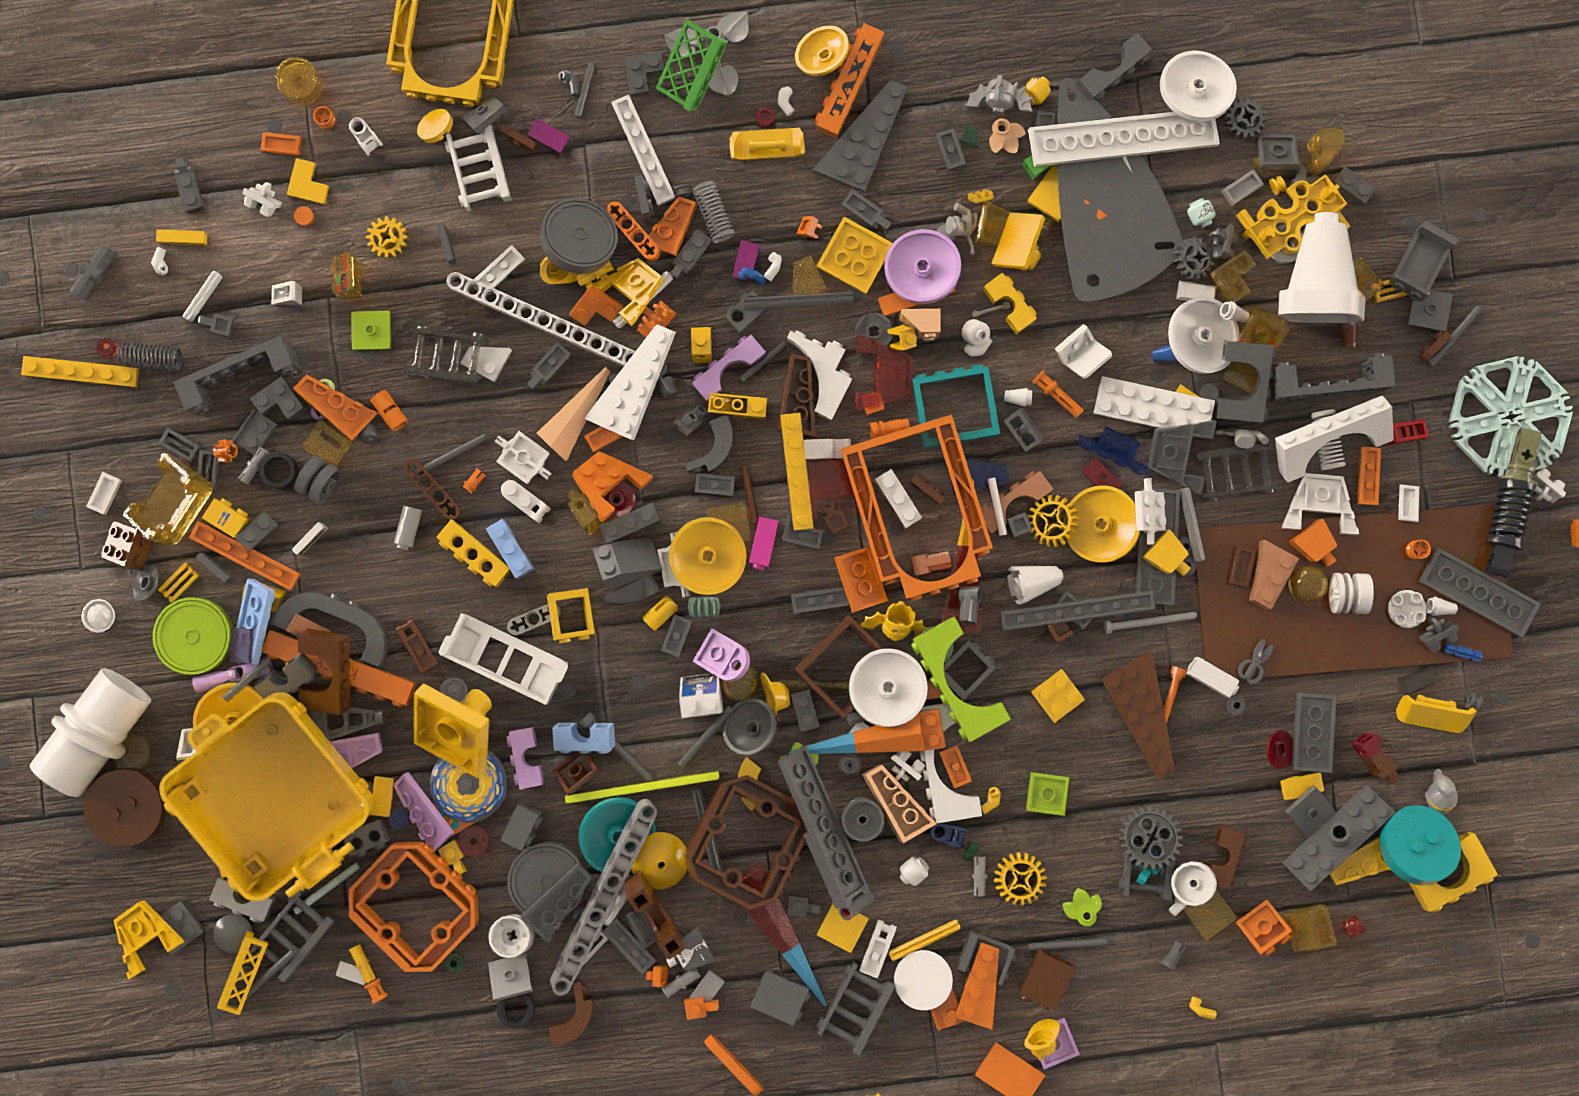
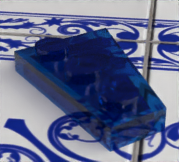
[947,460,1010,495]

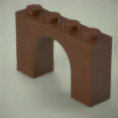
[298,628,351,715]
[624,871,685,960]

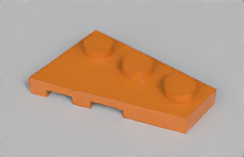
[641,196,697,256]

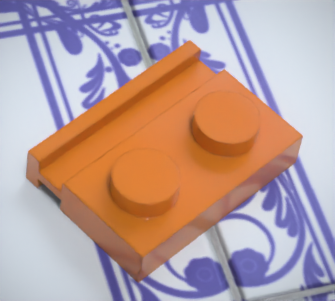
[930,989,964,1031]

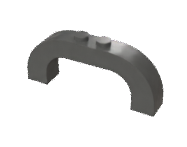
[271,592,388,667]

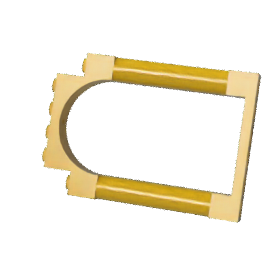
[386,0,514,107]

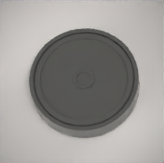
[540,198,618,274]
[507,841,586,915]

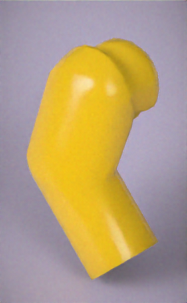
[981,787,1001,815]

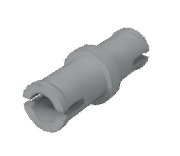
[238,447,270,485]
[972,855,988,896]
[662,968,701,998]

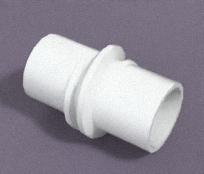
[30,668,151,797]

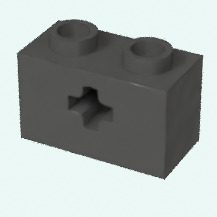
[1004,407,1044,452]

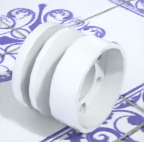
[1329,573,1374,614]
[489,914,535,958]

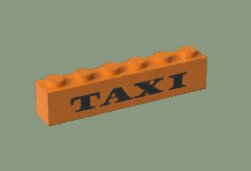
[814,23,885,139]

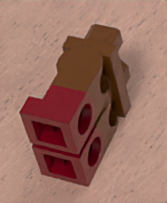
[1351,732,1400,785]

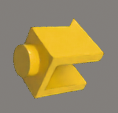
[887,324,917,351]

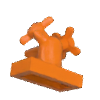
[637,301,677,338]

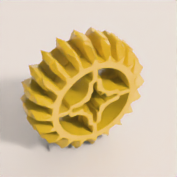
[1027,495,1080,547]
[994,852,1047,905]

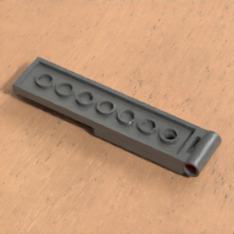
[778,745,874,920]

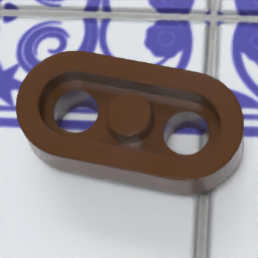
[1419,330,1452,362]

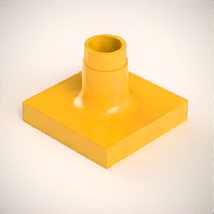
[414,684,492,779]

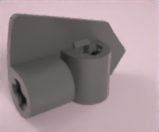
[656,362,677,398]

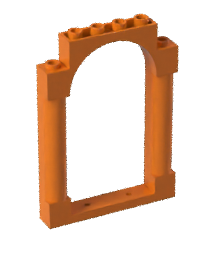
[841,414,993,601]

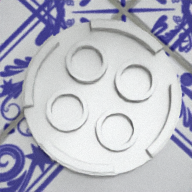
[894,950,953,1010]

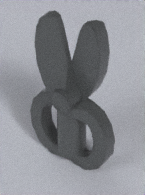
[1237,639,1274,684]

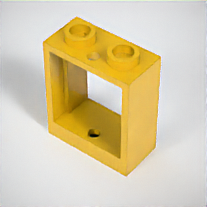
[547,588,595,643]

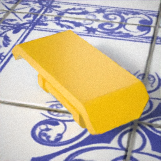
[730,128,805,161]
[1396,695,1477,733]

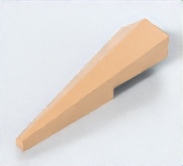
[537,367,611,461]

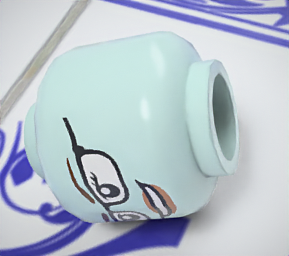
[1187,198,1216,228]

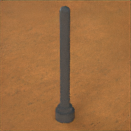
[580,712,653,782]

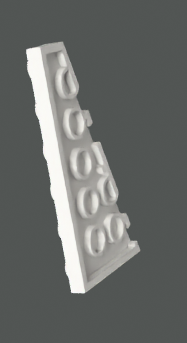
[584,324,676,440]

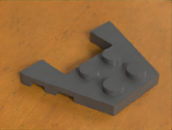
[1147,420,1216,494]

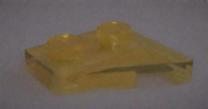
[793,255,827,295]

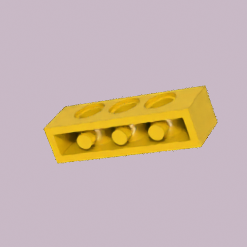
[437,519,511,587]

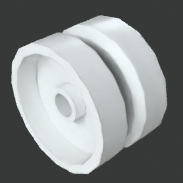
[1171,861,1217,906]

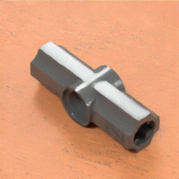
[69,243,117,301]

